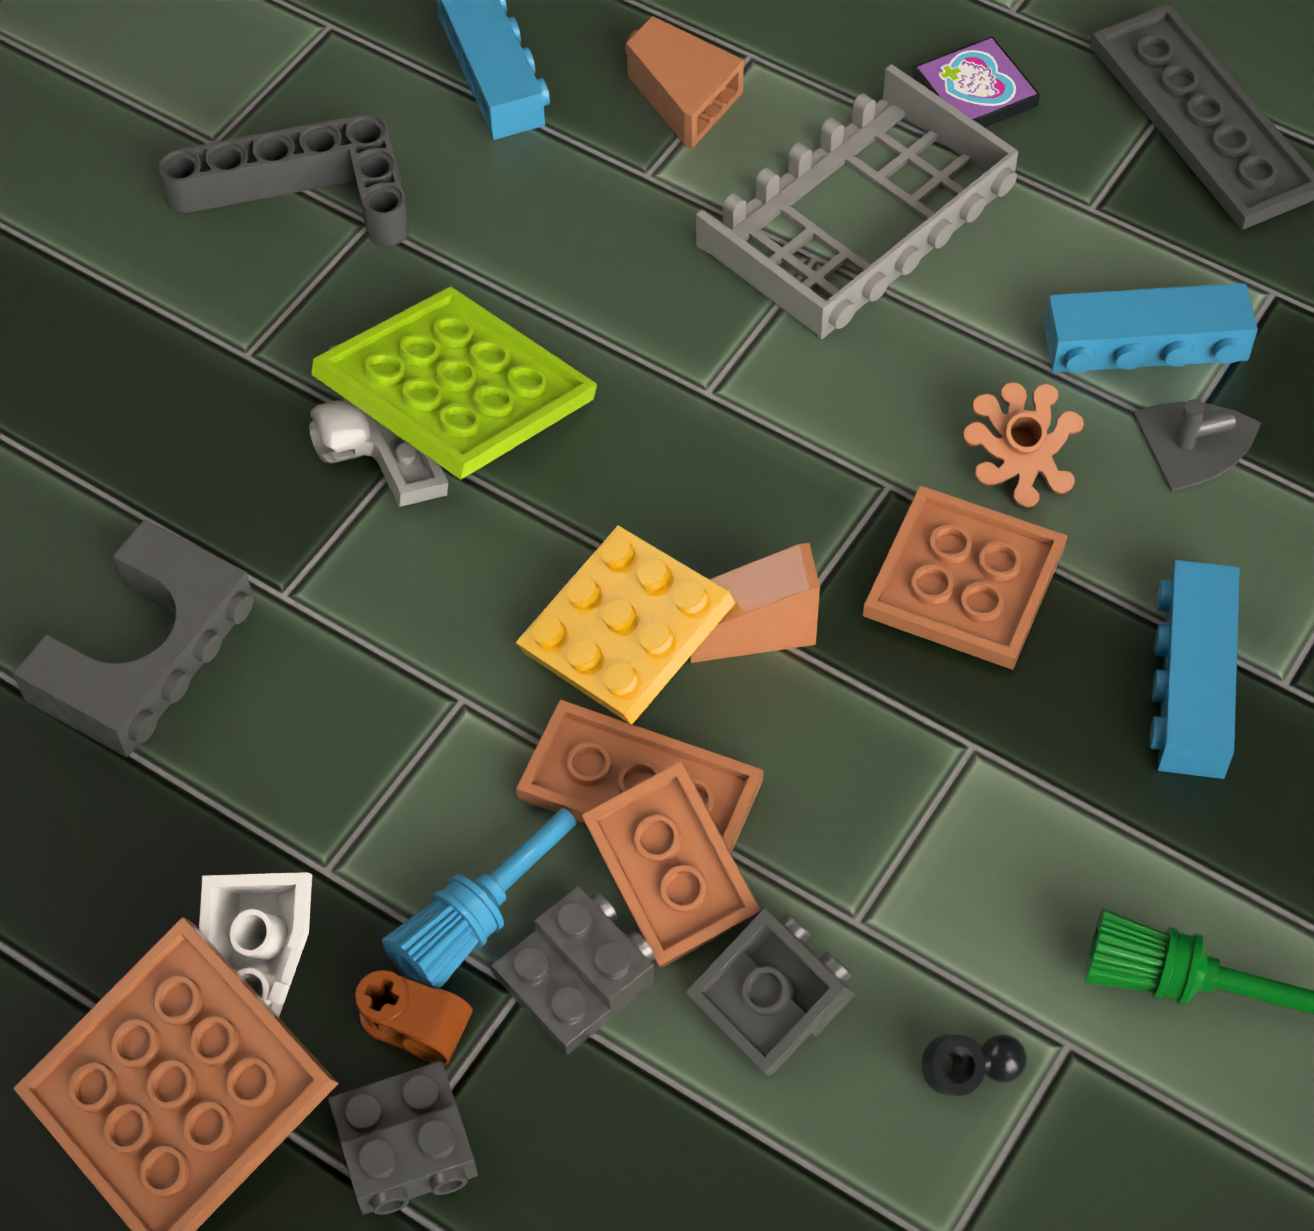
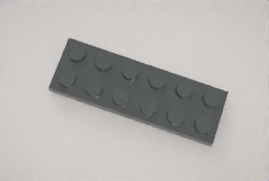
[1090,3,1314,230]

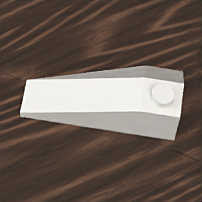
[199,872,312,1017]

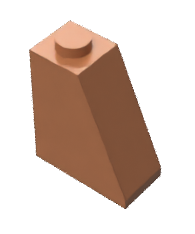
[625,16,744,149]
[689,542,820,663]

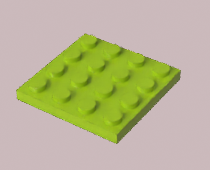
[311,286,597,480]

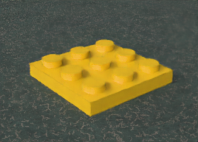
[515,525,736,725]

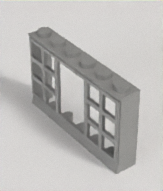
[696,64,1018,340]

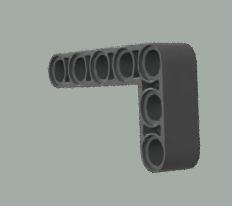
[159,114,409,246]

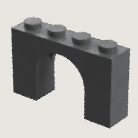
[13,519,255,758]

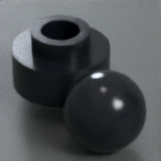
[922,1034,1027,1096]

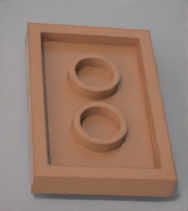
[582,761,761,968]

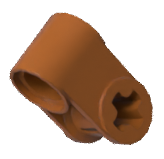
[355,970,473,1066]

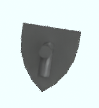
[1133,399,1261,492]

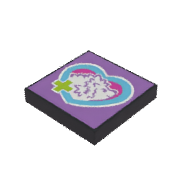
[913,36,1040,127]

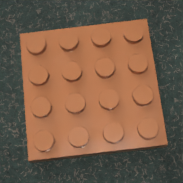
[13,917,339,1231]

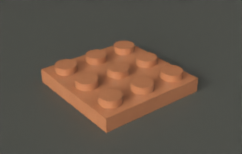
[863,485,1067,670]

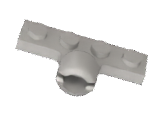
[309,344,449,507]

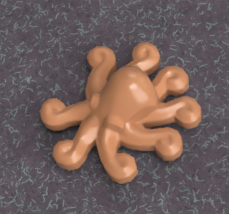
[962,382,1084,509]

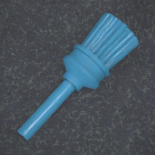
[382,808,577,989]

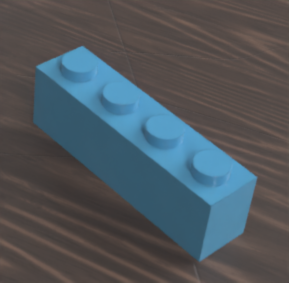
[436,0,550,140]
[1044,283,1258,373]
[1149,560,1240,779]

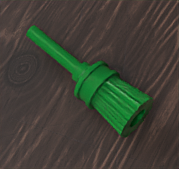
[1084,908,1314,1015]

